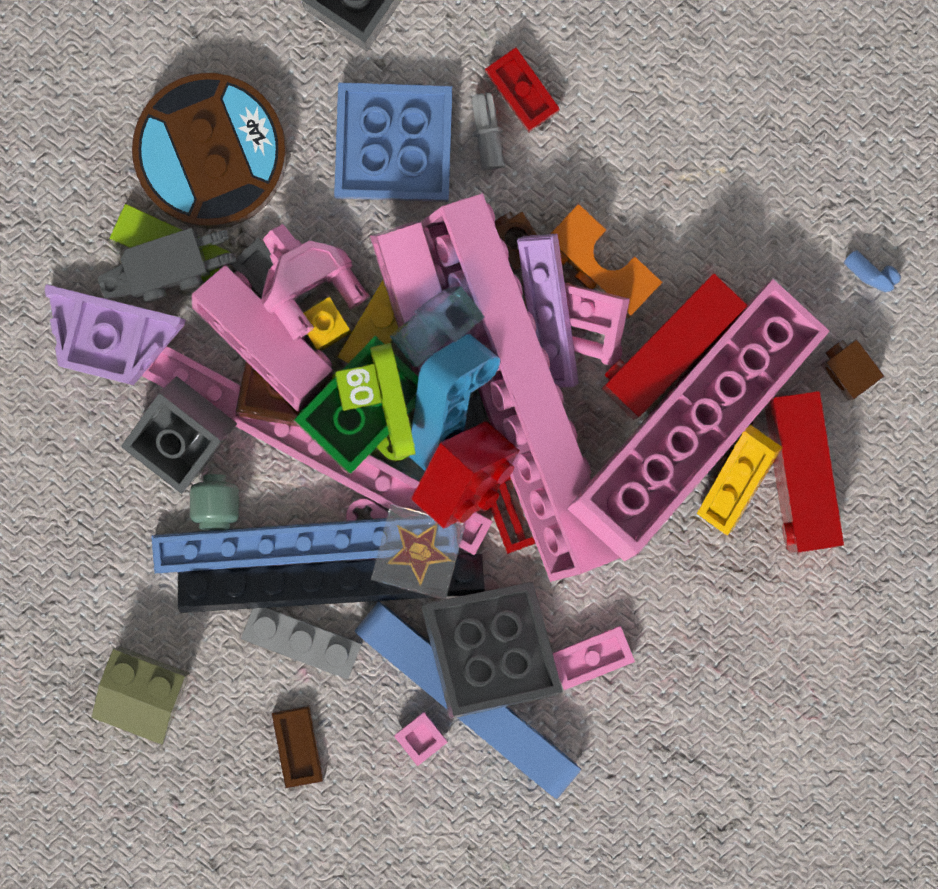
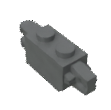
[98,228,236,302]

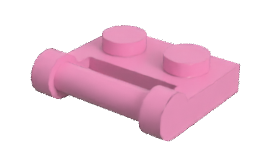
[564,282,629,366]

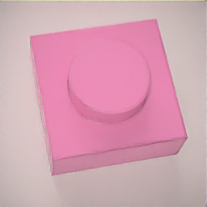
[394,711,448,766]

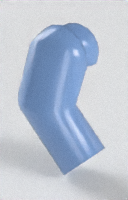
[844,250,901,292]

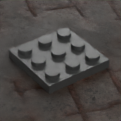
[421,582,563,719]

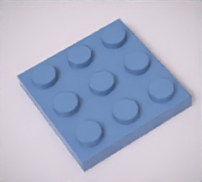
[334,82,453,202]

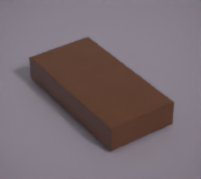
[271,705,324,789]

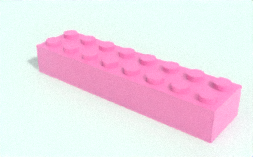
[567,279,830,561]

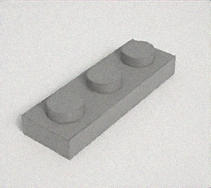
[241,608,362,680]

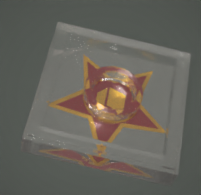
[371,504,466,600]

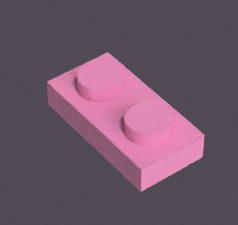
[552,626,635,690]

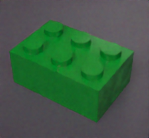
[293,335,419,474]

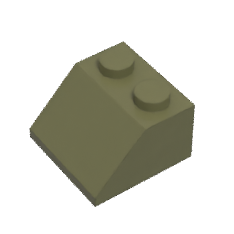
[91,646,191,745]

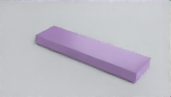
[517,234,579,388]

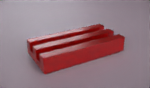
[490,476,536,554]

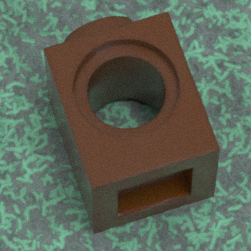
[494,211,537,274]
[821,339,884,401]

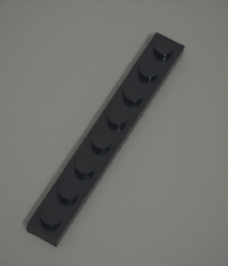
[178,554,485,613]

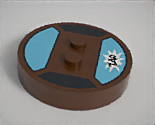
[132,73,287,229]

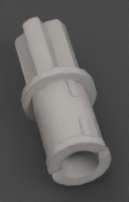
[472,93,505,171]

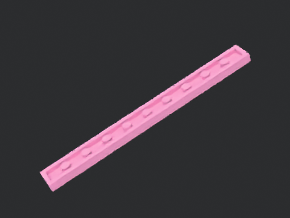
[142,346,493,555]

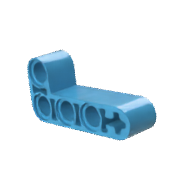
[409,334,500,471]

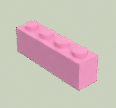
[370,222,461,377]
[192,265,333,413]

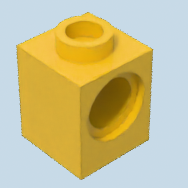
[304,297,352,351]

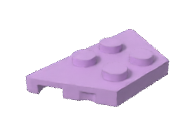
[45,284,186,386]

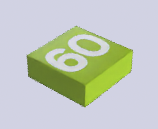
[335,364,382,411]

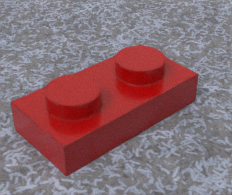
[485,47,560,133]

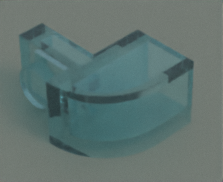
[389,286,485,367]

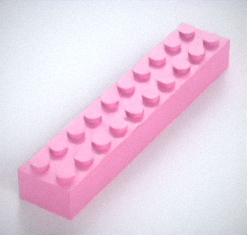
[421,193,620,582]

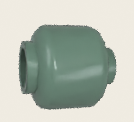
[190,474,239,530]

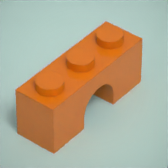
[550,204,662,319]

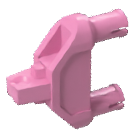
[262,224,370,341]

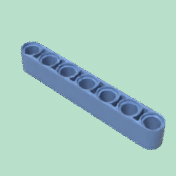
[354,601,582,799]

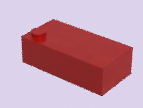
[601,273,748,420]
[764,391,844,553]

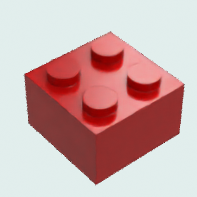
[411,421,520,529]

